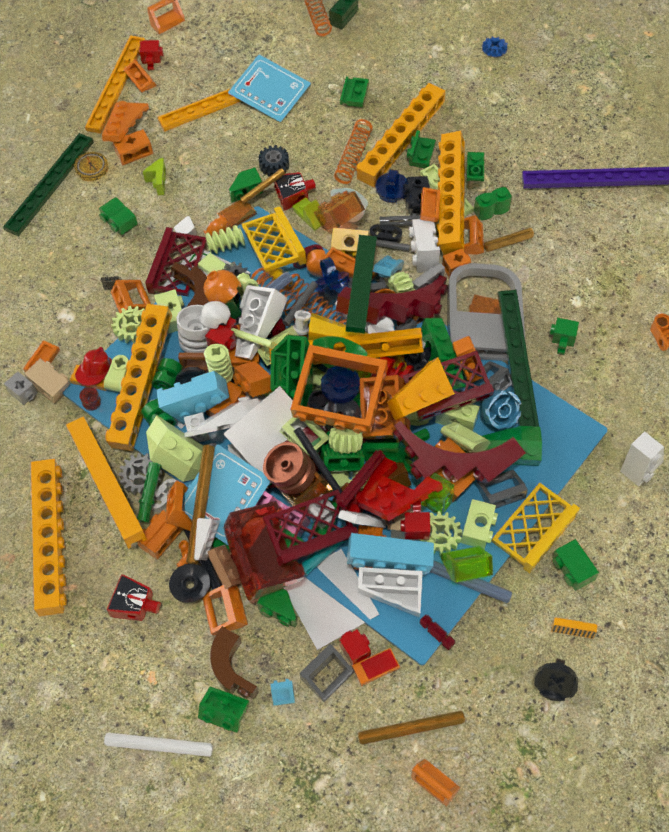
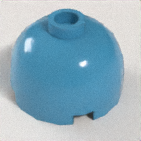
[481,390,521,429]

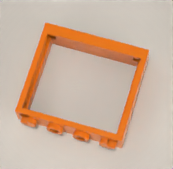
[290,345,388,434]

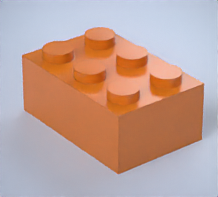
[360,375,406,440]

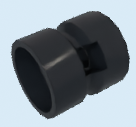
[308,384,336,410]

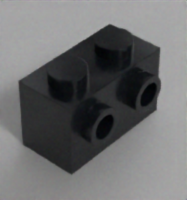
[402,176,430,215]

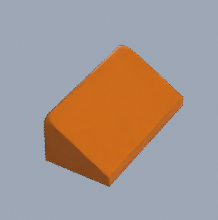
[123,59,157,92]

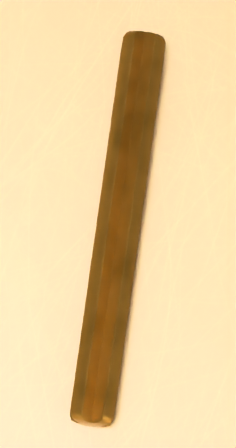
[358,711,465,745]

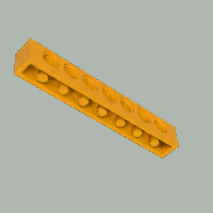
[356,83,446,187]
[437,131,465,255]
[105,304,172,451]
[31,459,67,617]

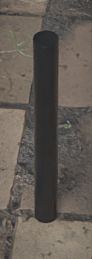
[294,427,343,494]

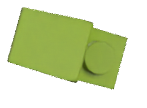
[143,158,166,195]
[292,197,328,231]

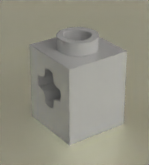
[4,372,37,405]

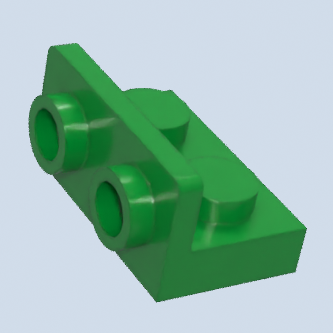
[407,130,436,169]
[198,686,249,733]

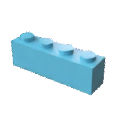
[347,533,434,575]

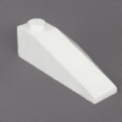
[235,285,288,360]
[184,396,260,437]

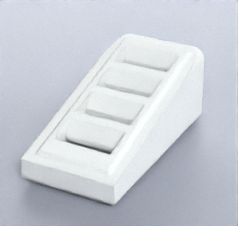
[194,518,220,560]

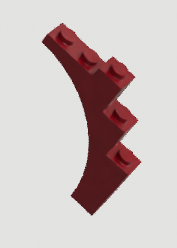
[336,275,448,325]
[391,421,526,484]

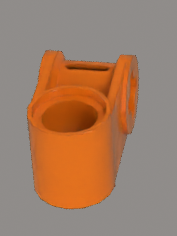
[650,313,669,351]

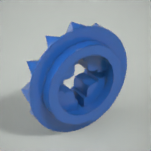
[482,36,507,57]

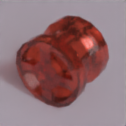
[79,387,101,411]

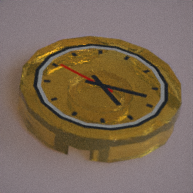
[74,152,109,181]

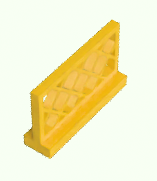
[241,206,306,272]
[491,482,580,574]

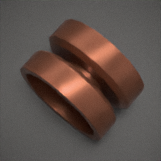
[263,442,316,494]

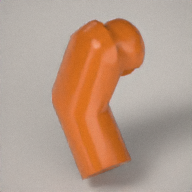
[176,540,189,567]

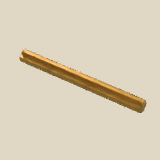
[186,445,215,564]

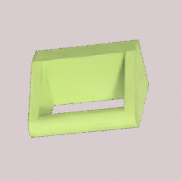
[279,417,329,457]
[440,422,491,453]

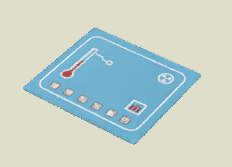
[228,55,311,122]
[182,445,270,545]

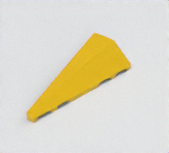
[308,313,369,341]

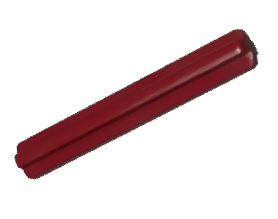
[336,450,385,508]

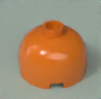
[203,270,241,304]

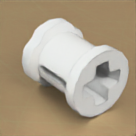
[293,310,311,335]

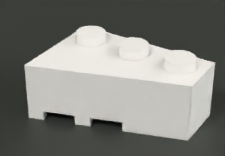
[409,219,440,273]
[620,431,664,486]
[358,567,422,618]

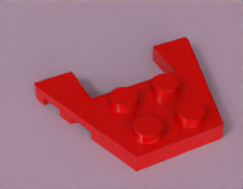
[357,458,443,521]

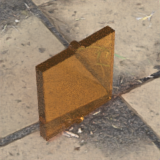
[217,200,257,229]
[469,294,500,314]

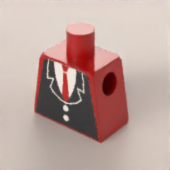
[274,172,316,211]
[107,574,161,621]

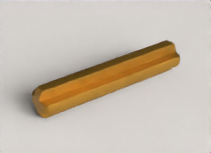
[484,228,534,252]

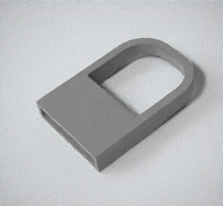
[447,263,526,361]

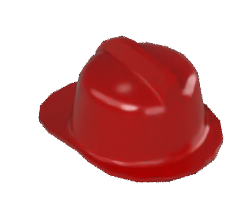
[75,347,112,386]

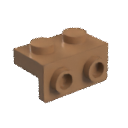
[207,545,243,589]

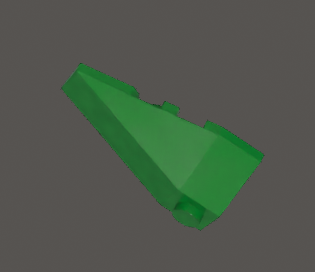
[461,426,542,466]

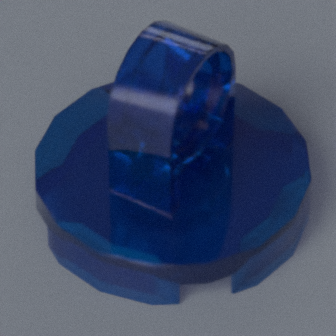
[375,169,407,203]
[315,257,351,292]
[321,366,360,403]

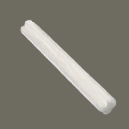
[104,733,213,756]

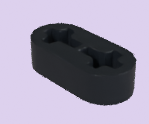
[370,224,402,243]

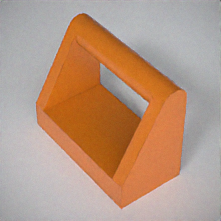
[147,0,185,34]
[464,215,484,255]
[111,280,151,313]
[165,480,192,531]
[202,585,248,635]
[411,759,461,807]

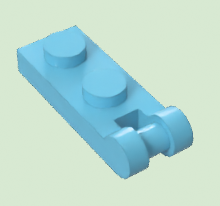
[373,255,404,278]

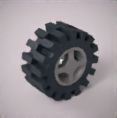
[258,145,289,177]

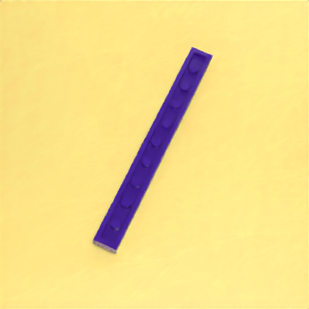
[522,167,669,189]

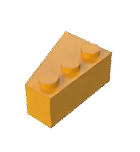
[387,358,454,420]

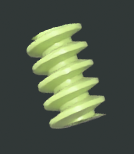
[206,225,245,254]
[204,344,234,383]

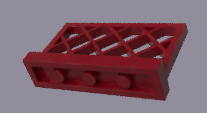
[145,227,207,297]
[403,351,494,422]
[262,490,359,566]

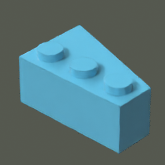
[157,371,229,424]

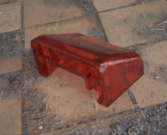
[224,501,305,601]

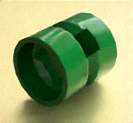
[151,358,183,390]
[141,399,176,426]

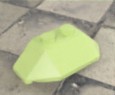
[146,416,203,482]

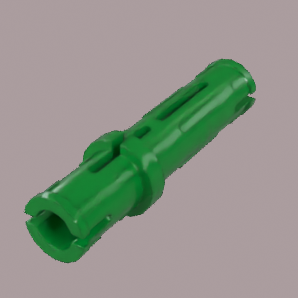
[137,462,161,523]

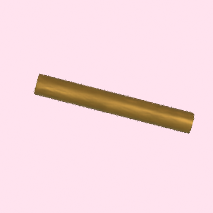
[240,168,286,204]

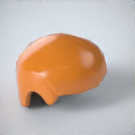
[204,215,229,237]
[306,250,333,277]

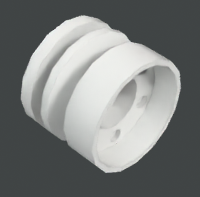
[176,305,211,353]

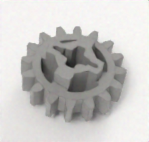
[118,453,163,496]

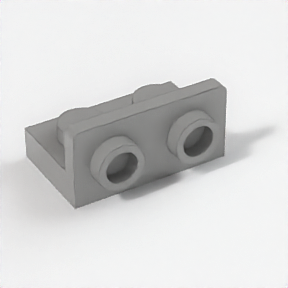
[412,263,445,290]

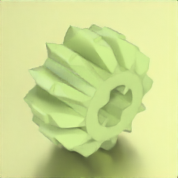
[387,272,415,293]
[329,428,363,454]

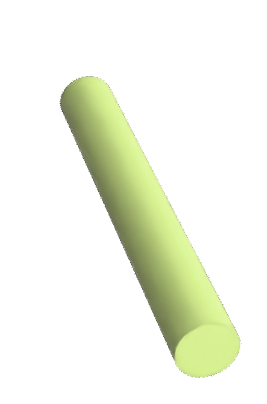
[231,328,276,349]

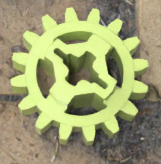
[111,306,145,343]
[420,511,463,556]

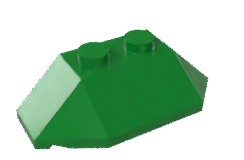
[270,334,313,407]

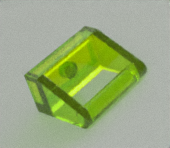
[441,546,493,583]

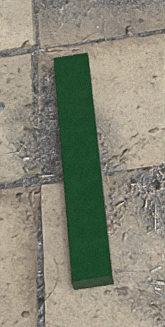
[3,133,94,237]
[346,235,377,334]
[497,289,539,427]

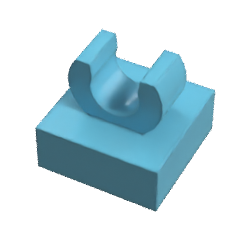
[271,679,295,706]

